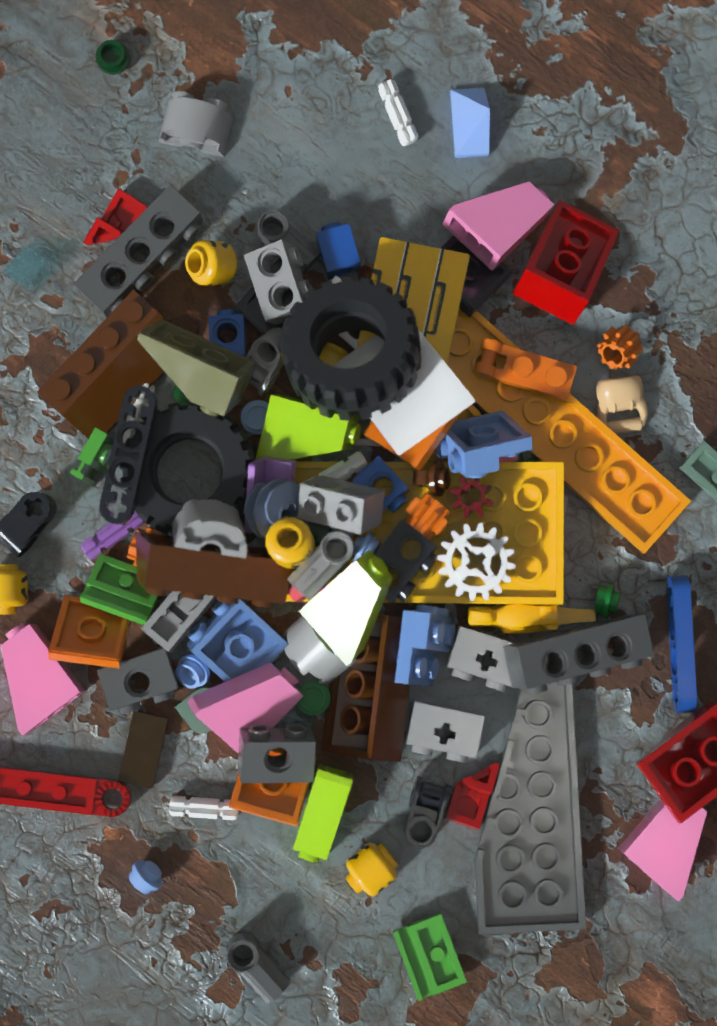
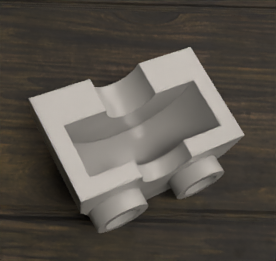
[158,91,233,157]
[172,499,247,559]
[283,616,357,684]

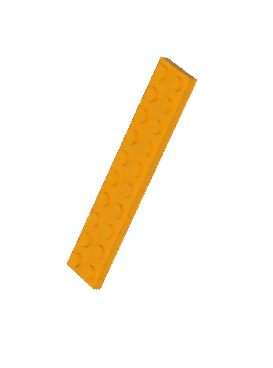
[447,309,691,554]

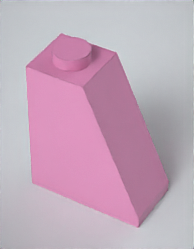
[442,181,555,271]
[0,623,86,736]
[187,662,303,753]
[618,798,707,902]

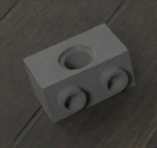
[97,648,182,715]
[238,724,316,783]

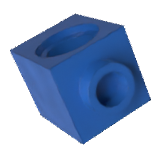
[316,222,361,280]
[208,309,247,357]
[352,456,410,514]

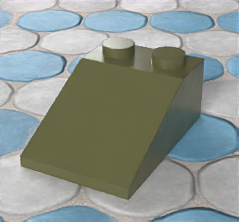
[137,319,257,417]

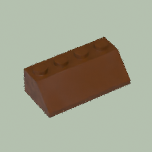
[37,290,168,439]
[136,532,291,608]
[321,615,410,762]

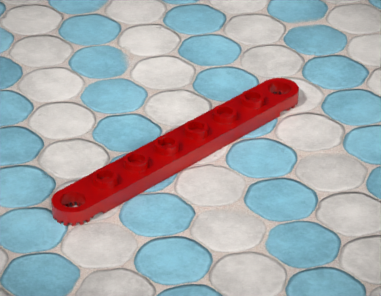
[0,766,132,817]

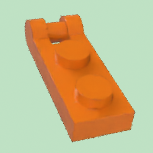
[473,338,577,402]

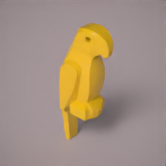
[468,604,596,633]

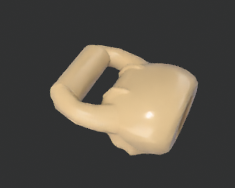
[596,375,648,434]

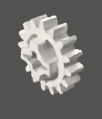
[437,523,515,601]

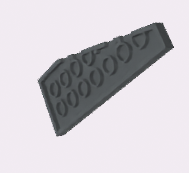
[474,654,586,935]

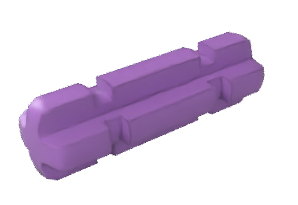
[81,511,145,560]

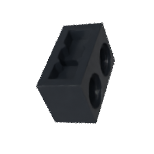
[374,520,437,604]

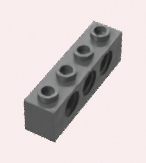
[73,185,203,318]
[503,614,654,694]

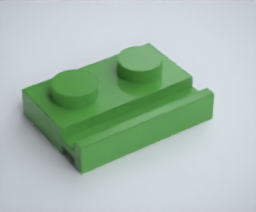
[69,428,114,487]
[80,553,159,625]
[393,911,467,1001]

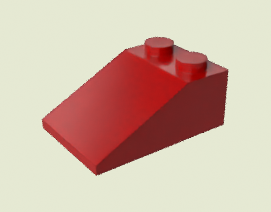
[512,199,620,325]
[636,701,717,824]

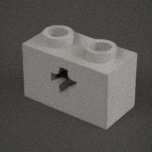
[445,626,513,692]
[405,700,485,763]

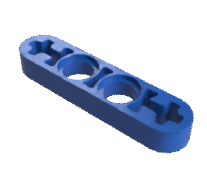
[666,575,697,713]

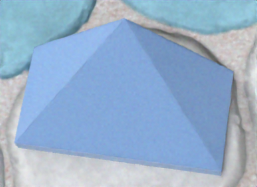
[450,88,490,158]

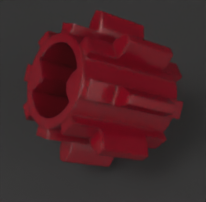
[450,477,494,520]

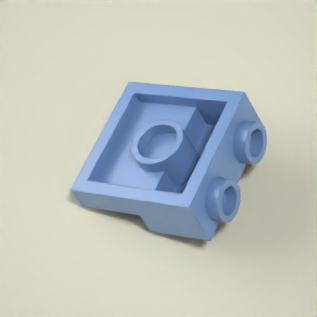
[435,410,532,478]
[186,599,288,682]
[395,605,456,686]

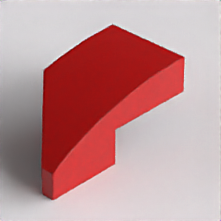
[83,188,148,246]
[444,762,500,830]

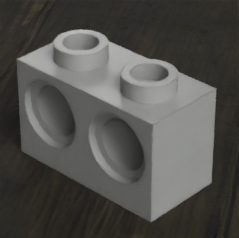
[244,239,312,325]
[297,475,385,534]
[141,591,217,652]

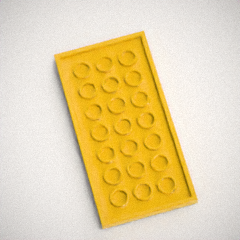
[286,461,564,605]

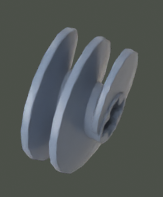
[244,478,307,540]

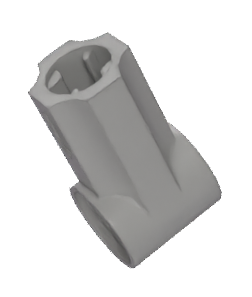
[287,531,353,601]

